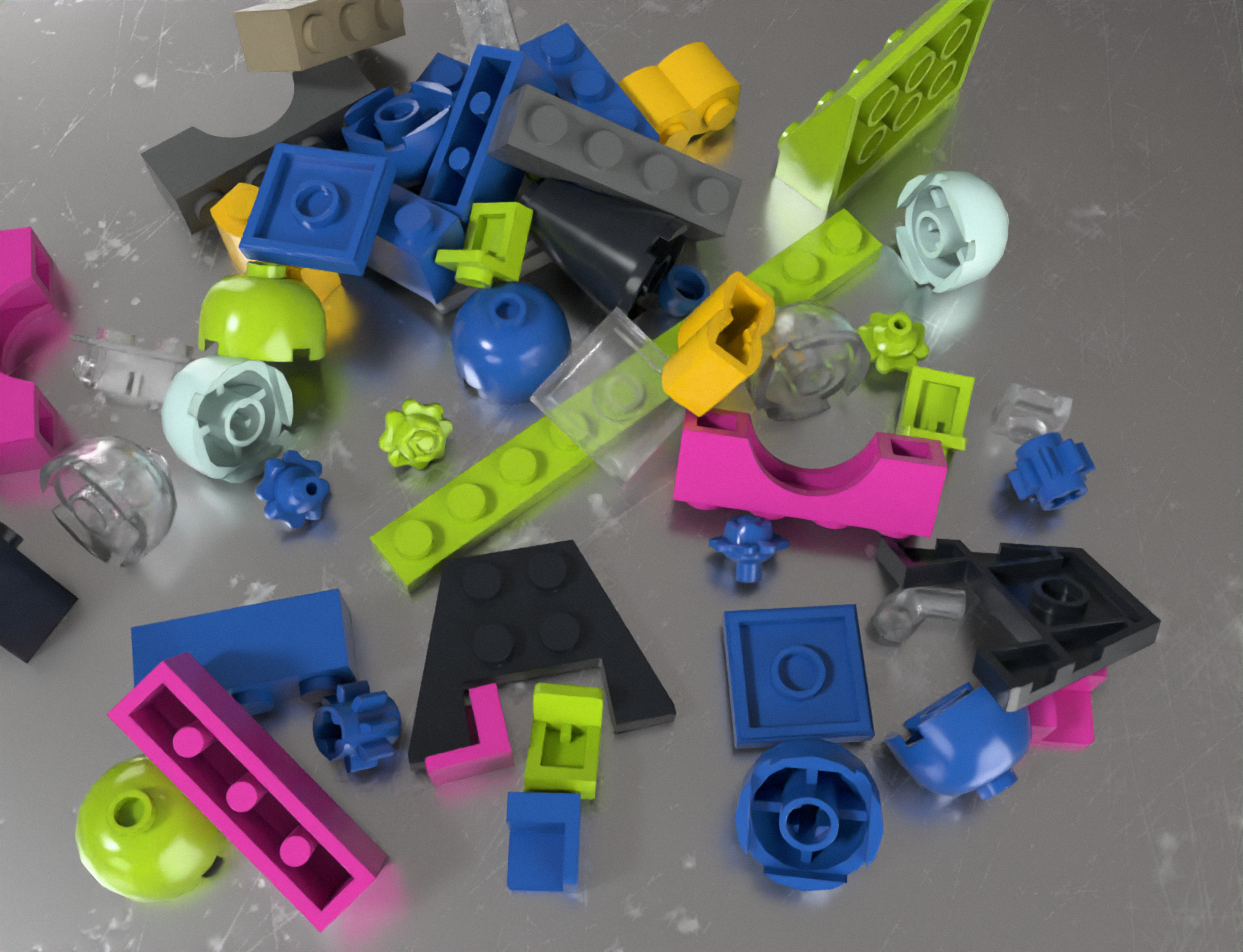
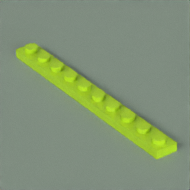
[369,208,883,594]

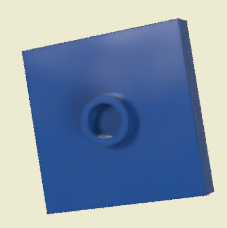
[238,142,397,276]
[722,604,875,749]

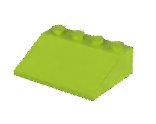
[775,0,993,213]

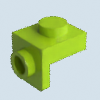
[435,202,533,289]
[896,365,975,459]
[524,683,604,800]

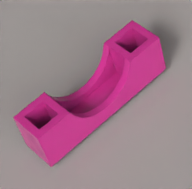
[0,226,59,476]
[673,408,948,539]

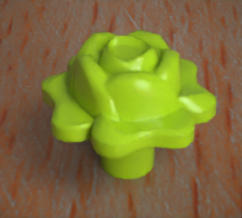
[857,311,930,374]
[378,398,453,471]

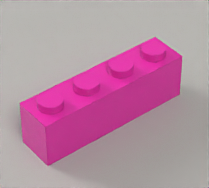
[106,652,388,933]

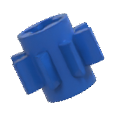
[1008,432,1096,511]
[313,680,401,773]

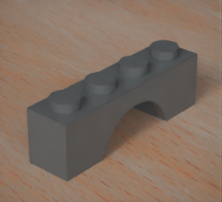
[141,56,377,235]
[486,84,743,242]

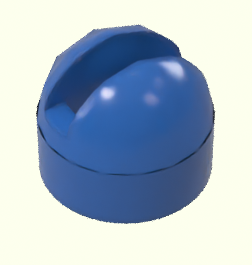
[658,264,710,318]

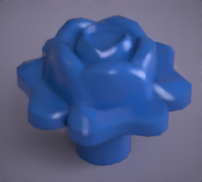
[256,450,330,529]
[709,515,789,583]

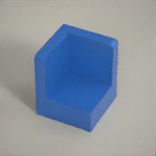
[506,792,581,894]

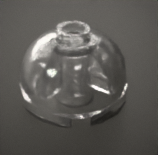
[744,301,871,422]
[39,435,177,568]

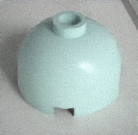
[896,170,1009,293]
[161,352,294,483]

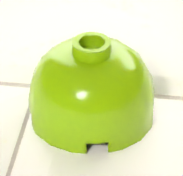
[198,261,327,362]
[75,754,228,902]

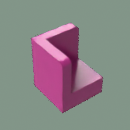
[1027,667,1107,747]
[425,683,515,786]

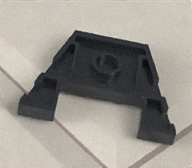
[877,536,1161,713]
[408,540,676,771]

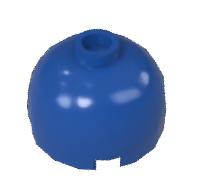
[341,81,454,191]
[451,281,572,405]
[884,682,1032,801]
[735,737,884,891]

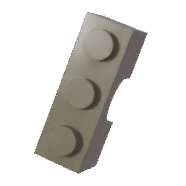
[234,0,406,72]

